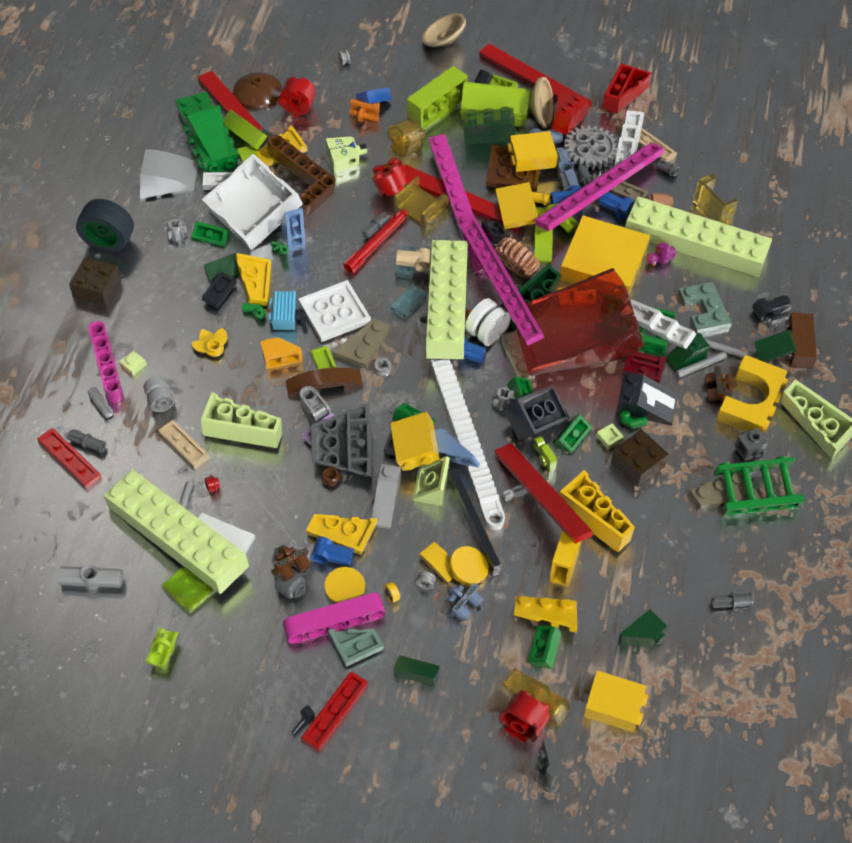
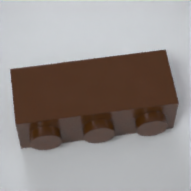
[785,312,817,369]

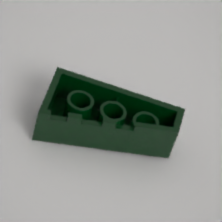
[500,264,562,340]

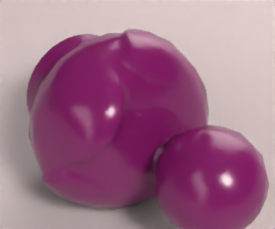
[646,242,676,267]

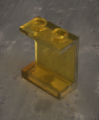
[693,174,738,225]
[394,177,449,228]

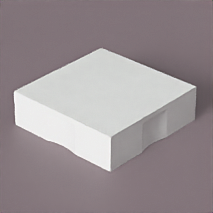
[202,154,303,251]

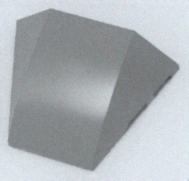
[140,149,199,201]

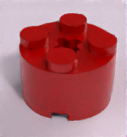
[278,76,316,117]
[371,157,411,197]
[499,690,550,743]

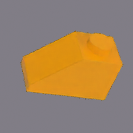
[260,337,303,370]

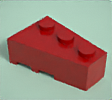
[602,63,652,114]
[552,89,589,135]

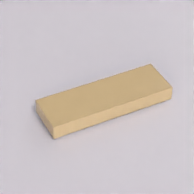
[158,420,210,469]

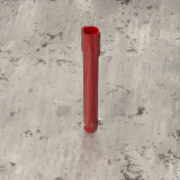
[343,209,408,274]

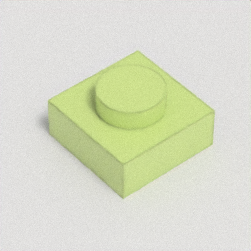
[119,351,147,376]
[596,424,624,449]

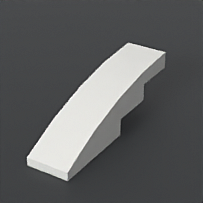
[614,111,644,167]
[621,299,696,349]

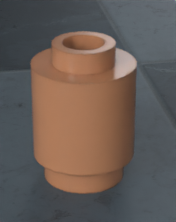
[647,193,673,207]

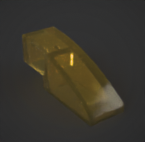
[503,669,571,725]

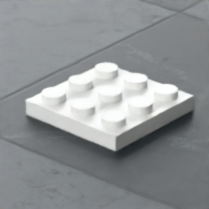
[298,280,371,342]

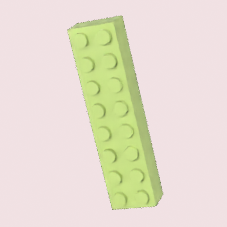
[625,196,772,278]
[426,240,468,359]
[104,469,249,594]

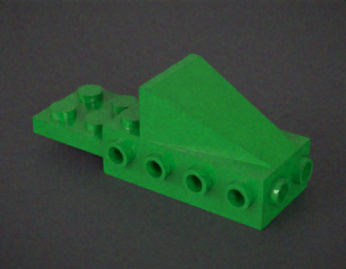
[175,91,240,172]

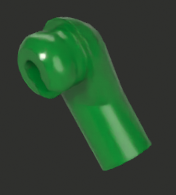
[271,240,289,255]
[242,303,266,320]
[619,411,648,429]

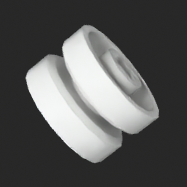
[465,298,511,346]

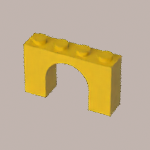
[716,355,788,433]

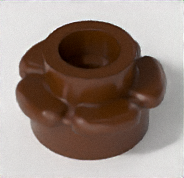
[321,467,341,486]

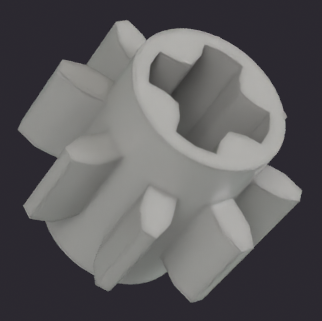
[164,219,187,241]
[492,387,515,411]

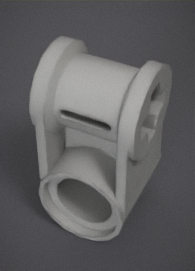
[300,386,332,423]

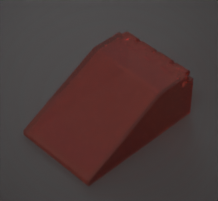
[515,268,645,376]

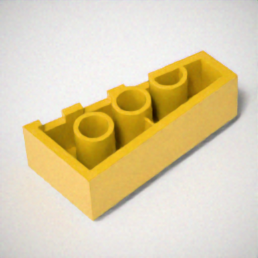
[559,470,635,552]

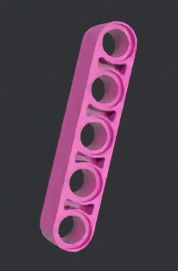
[89,321,123,403]
[282,593,386,644]

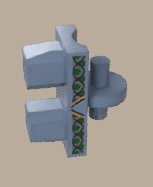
[446,583,484,622]

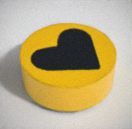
[383,582,400,603]

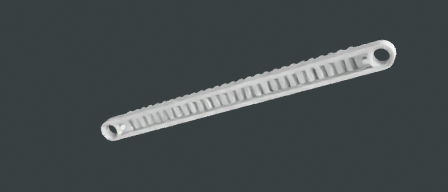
[416,311,505,530]

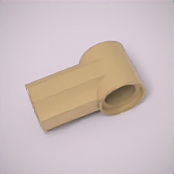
[396,248,431,272]

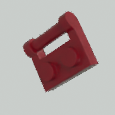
[623,348,667,383]

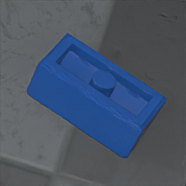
[355,87,392,104]

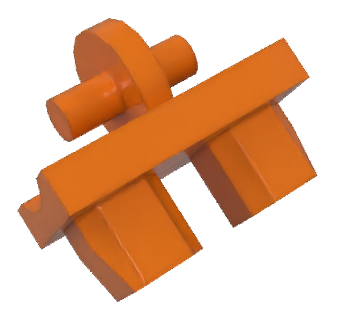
[349,98,380,122]

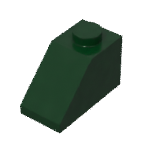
[666,333,710,372]
[618,609,668,648]

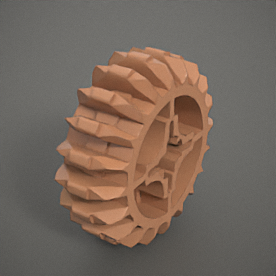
[494,237,540,279]

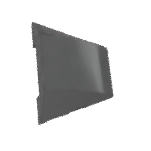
[311,403,373,477]

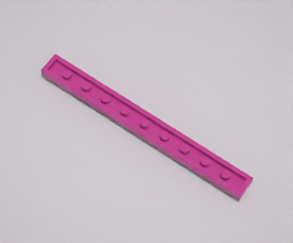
[429,134,486,276]
[535,143,664,231]
[459,217,544,346]

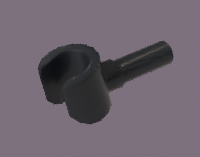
[295,309,308,334]
[291,705,315,735]

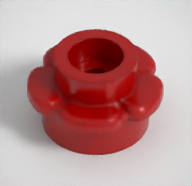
[205,474,220,494]

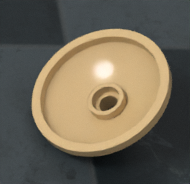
[422,13,466,47]
[529,77,554,128]

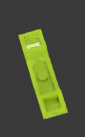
[534,208,553,264]

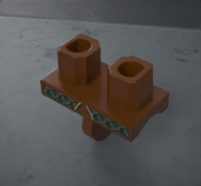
[705,366,737,404]
[271,545,311,582]

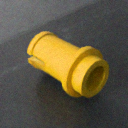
[532,192,551,206]

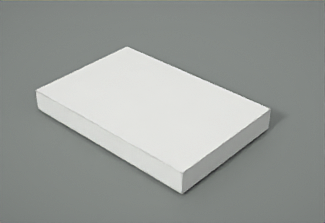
[199,513,255,554]

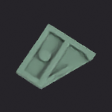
[328,629,384,667]

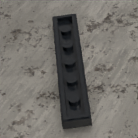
[448,467,501,576]

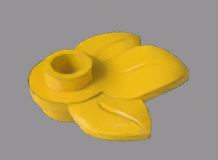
[192,328,228,357]

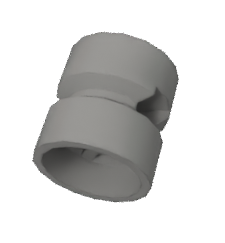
[143,376,175,412]

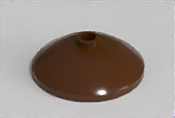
[233,72,283,109]

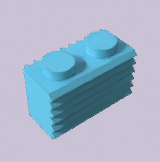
[269,291,296,330]

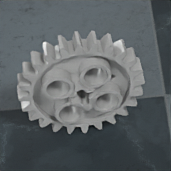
[564,125,618,170]

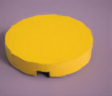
[448,546,489,586]
[324,567,365,604]

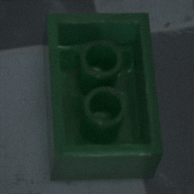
[463,107,516,145]

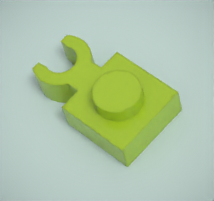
[533,436,557,472]

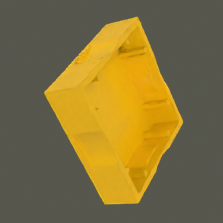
[560,216,650,300]

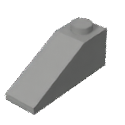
[372,464,401,529]

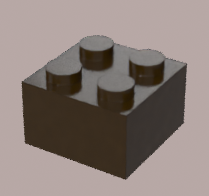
[69,257,121,306]
[611,429,669,487]

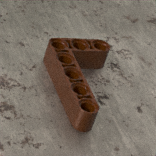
[267,135,336,217]

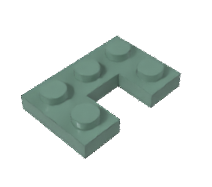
[678,282,732,334]

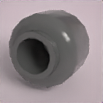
[275,569,306,599]

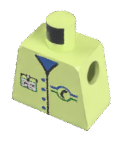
[326,137,367,173]

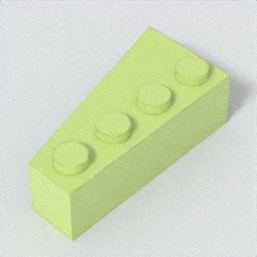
[781,379,852,459]
[201,392,282,448]

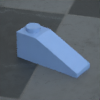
[281,208,306,250]
[434,428,480,468]

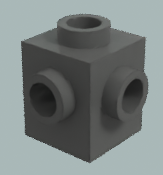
[735,428,768,461]

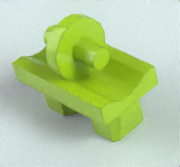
[146,627,179,669]

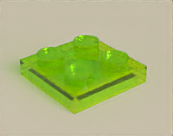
[162,567,217,614]

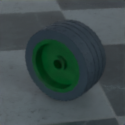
[76,199,134,253]

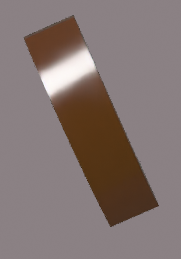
[285,367,363,398]

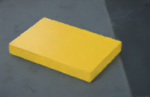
[496,182,538,229]

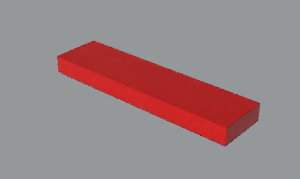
[37,427,102,489]
[301,671,368,752]

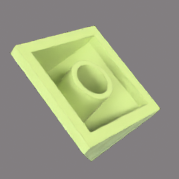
[412,456,450,506]

